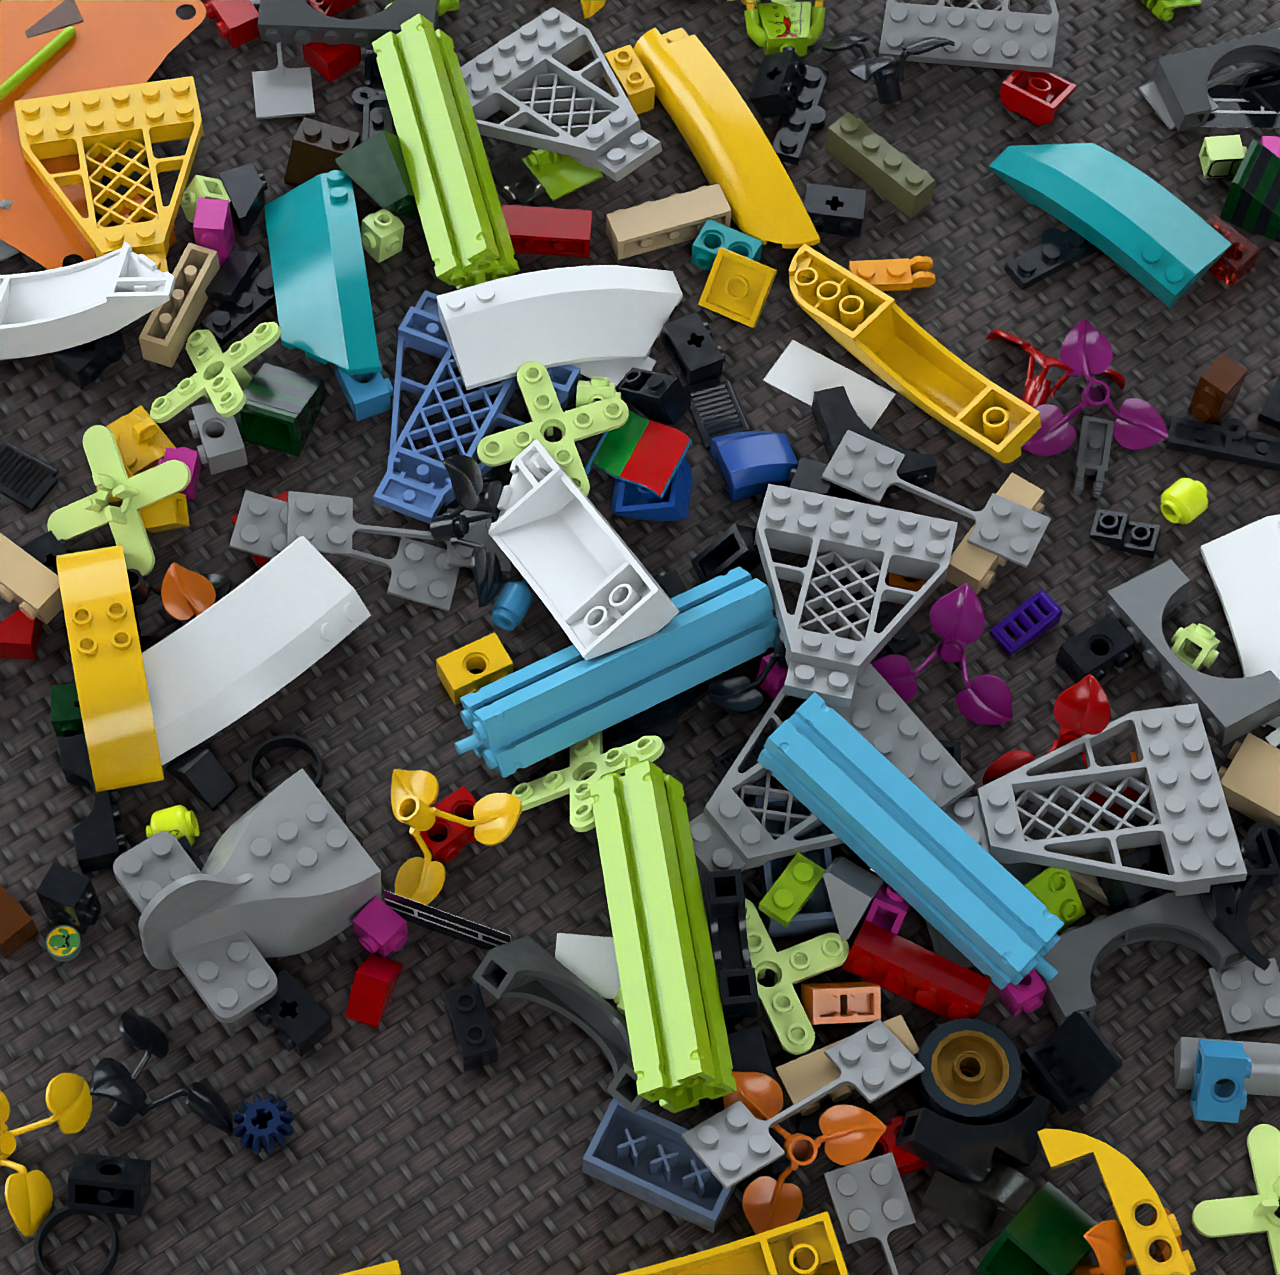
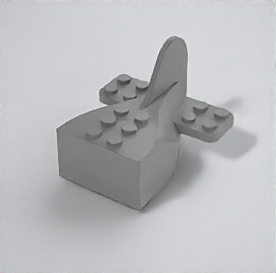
[113,768,382,1023]

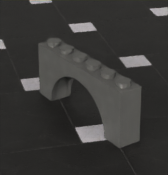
[1036,891,1253,1027]

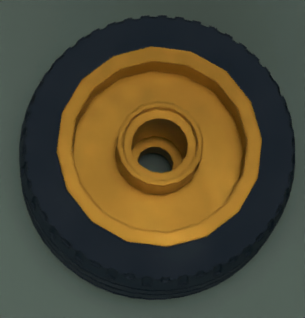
[912,1018,1022,1125]

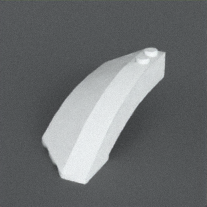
[0,241,175,360]
[436,265,683,390]
[488,439,680,661]
[1200,515,1280,729]
[142,536,371,765]

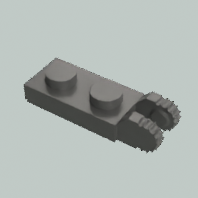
[1073,415,1114,499]

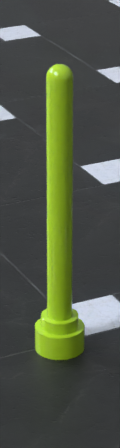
[0,26,76,102]

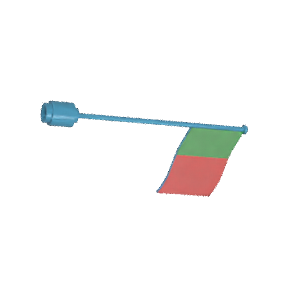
[491,410,692,631]

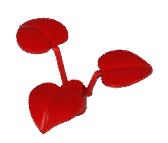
[986,330,1126,408]
[982,674,1139,817]

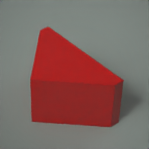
[302,42,362,83]
[0,609,43,660]
[345,954,404,1029]

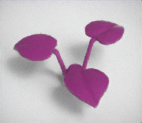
[1022,319,1168,456]
[871,583,1013,725]

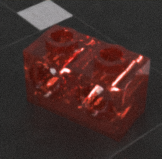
[1205,214,1260,287]

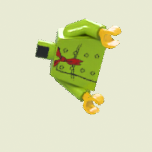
[740,0,826,57]

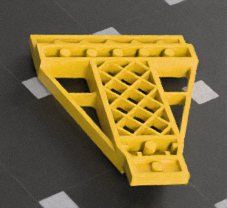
[14,76,204,273]

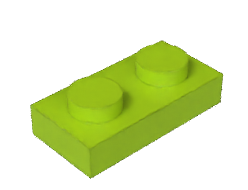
[758,852,825,928]

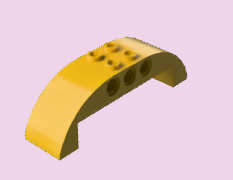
[56,545,164,792]
[1037,1128,1196,1275]

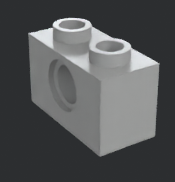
[188,402,248,475]

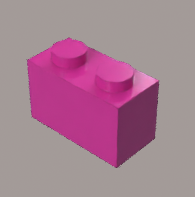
[193,198,235,266]

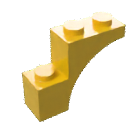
[97,442,190,533]

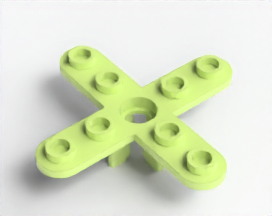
[150,322,281,423]
[477,362,629,497]
[47,425,191,577]
[511,731,665,832]
[745,898,849,1055]
[1192,1124,1280,1275]

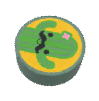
[45,925,82,962]

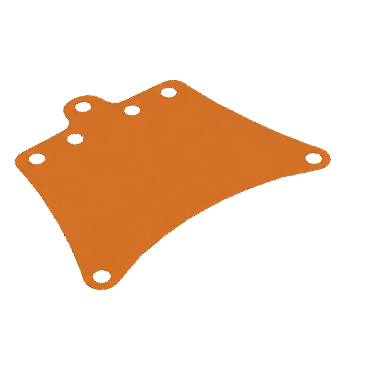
[0,0,207,270]

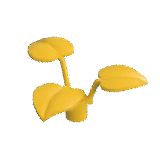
[391,769,522,905]
[0,1073,92,1237]

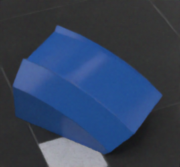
[710,431,799,502]
[609,457,693,521]

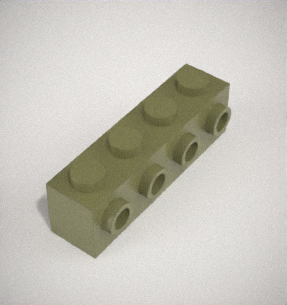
[825,112,935,218]

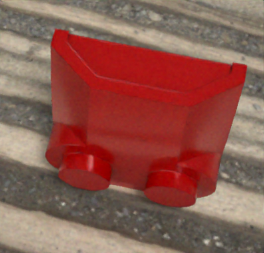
[999,69,1077,125]

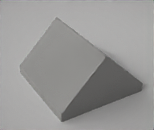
[823,856,884,941]

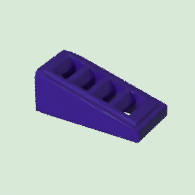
[989,589,1062,656]

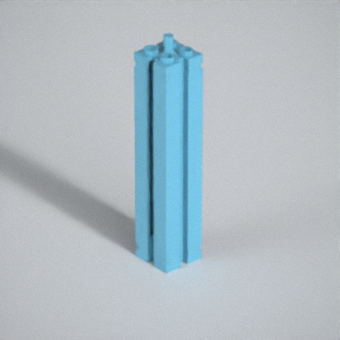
[454,566,781,778]
[757,692,1064,991]

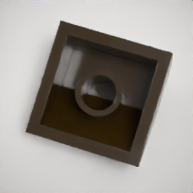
[284,117,361,187]

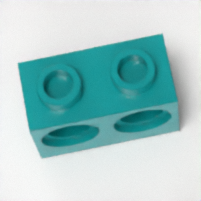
[691,219,763,271]

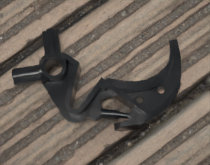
[1200,822,1280,971]

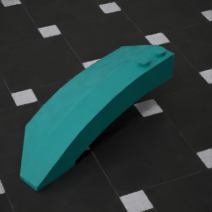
[989,143,1232,308]
[264,170,381,375]

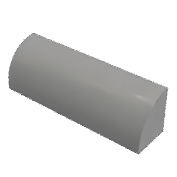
[1174,1037,1280,1097]

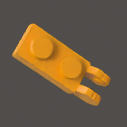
[848,256,936,291]

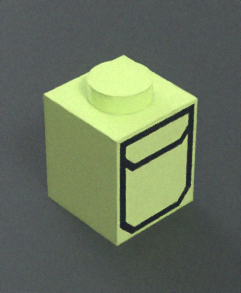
[1199,135,1247,179]

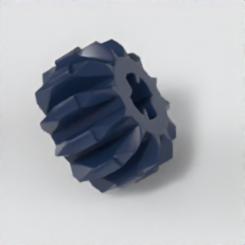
[233,1093,294,1155]

